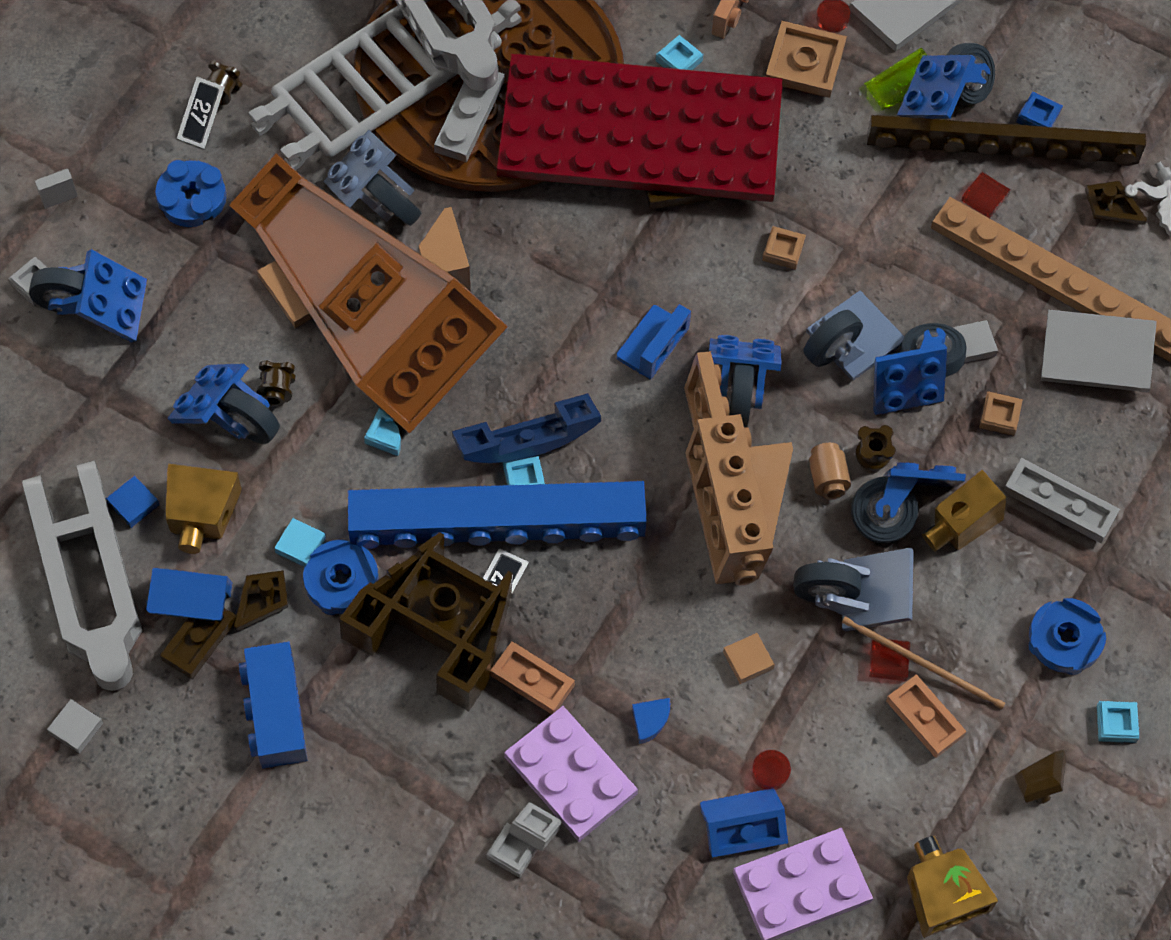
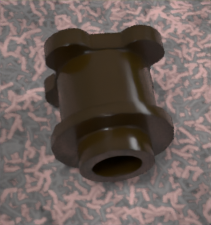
[207,60,243,105]
[256,360,296,407]
[855,425,896,471]

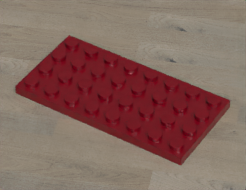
[497,53,783,202]

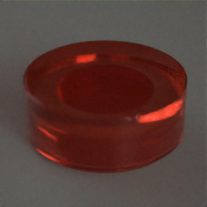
[816,0,850,33]
[751,750,791,790]

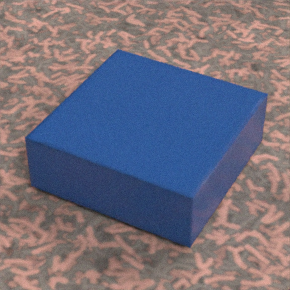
[1016,91,1063,127]
[106,475,160,528]

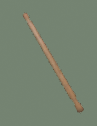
[841,616,1005,709]

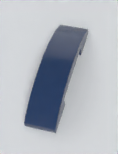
[452,393,601,463]

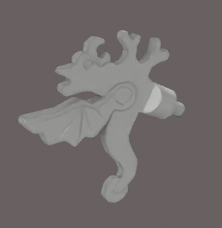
[1125,161,1171,237]

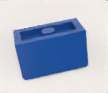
[616,304,691,380]
[146,568,233,622]
[700,789,788,858]

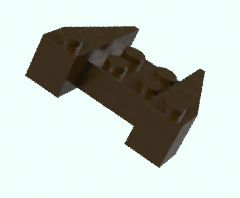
[339,532,513,712]

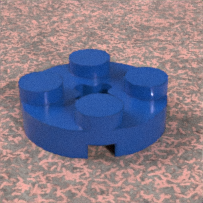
[155,160,227,227]
[303,540,379,615]
[1028,598,1106,675]

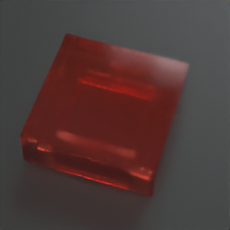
[961,172,1011,219]
[869,639,910,681]

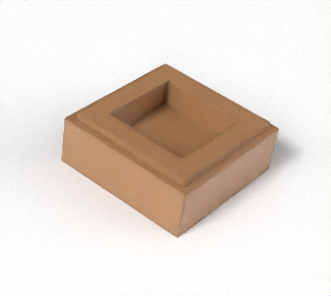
[762,226,806,270]
[979,391,1023,436]
[723,633,775,684]

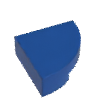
[632,698,670,744]

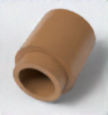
[809,442,851,500]

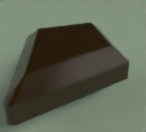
[1085,181,1147,225]
[235,570,288,630]
[1015,750,1066,804]

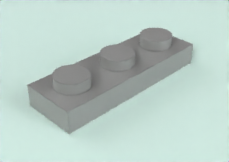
[434,72,504,163]
[1003,458,1120,543]

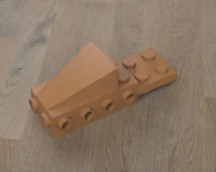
[684,351,793,585]

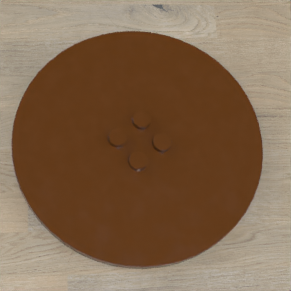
[354,0,624,192]

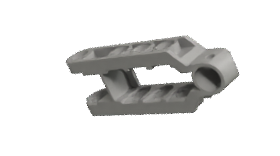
[395,0,499,91]
[22,460,142,691]

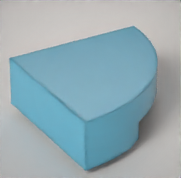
[364,408,401,456]

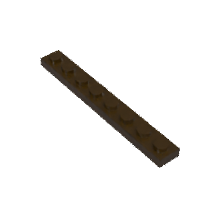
[867,115,1146,165]

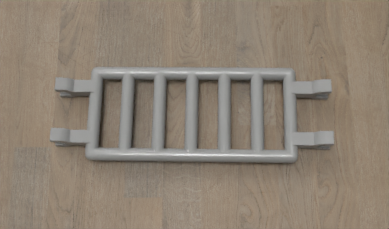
[248,0,522,170]

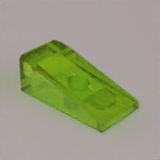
[864,47,928,110]

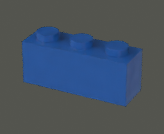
[239,641,308,769]

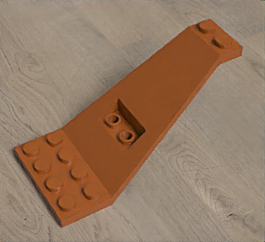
[229,153,508,433]

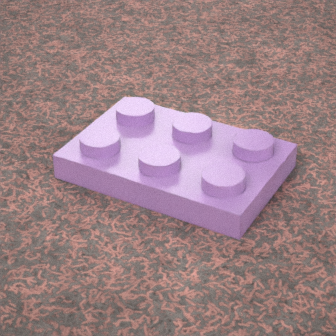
[504,706,638,842]
[733,828,873,940]

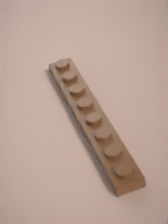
[931,197,1171,362]

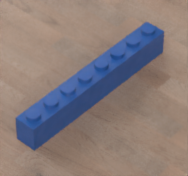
[348,481,647,549]

